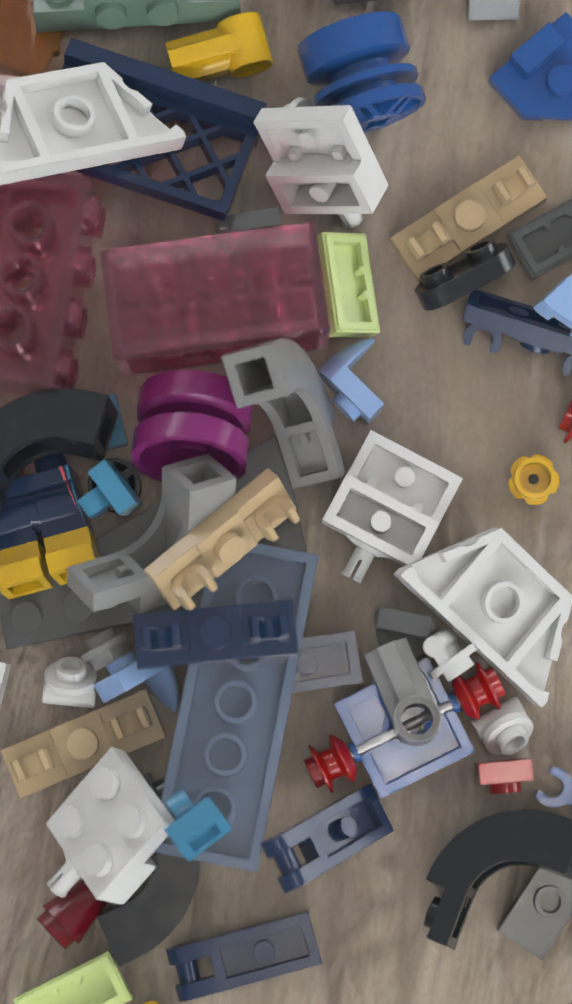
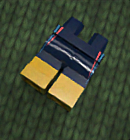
[0,453,101,600]

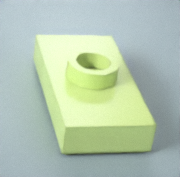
[313,232,380,338]
[13,949,133,1004]

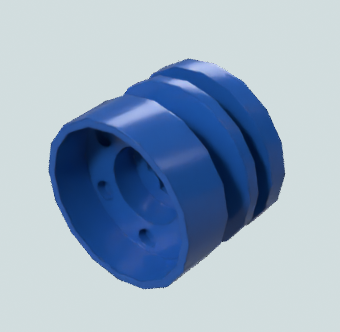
[297,11,426,133]

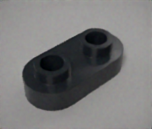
[415,238,516,311]

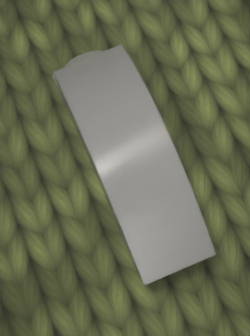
[221,338,346,489]
[67,454,236,614]

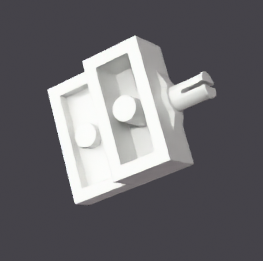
[253,105,388,228]
[322,430,463,584]
[46,747,175,905]

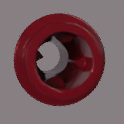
[36,879,108,950]

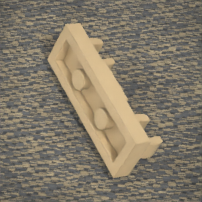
[390,155,548,283]
[144,468,300,611]
[0,689,167,799]

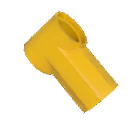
[165,12,274,81]

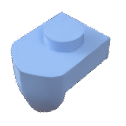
[317,338,384,425]
[94,651,179,712]

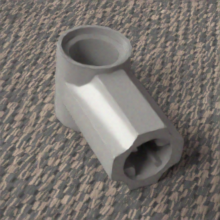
[364,637,441,747]

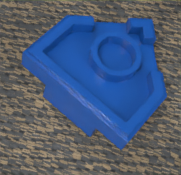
[488,12,572,121]

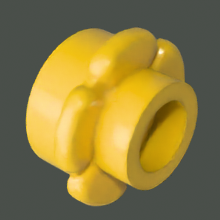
[508,454,560,505]

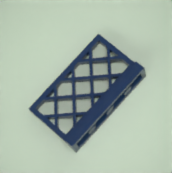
[62,38,267,221]

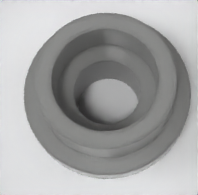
[80,627,131,672]

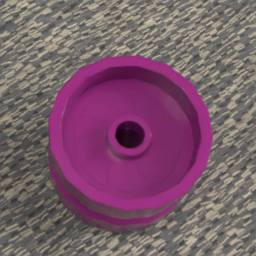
[131,369,253,482]

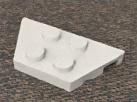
[0,62,186,185]
[393,527,572,708]

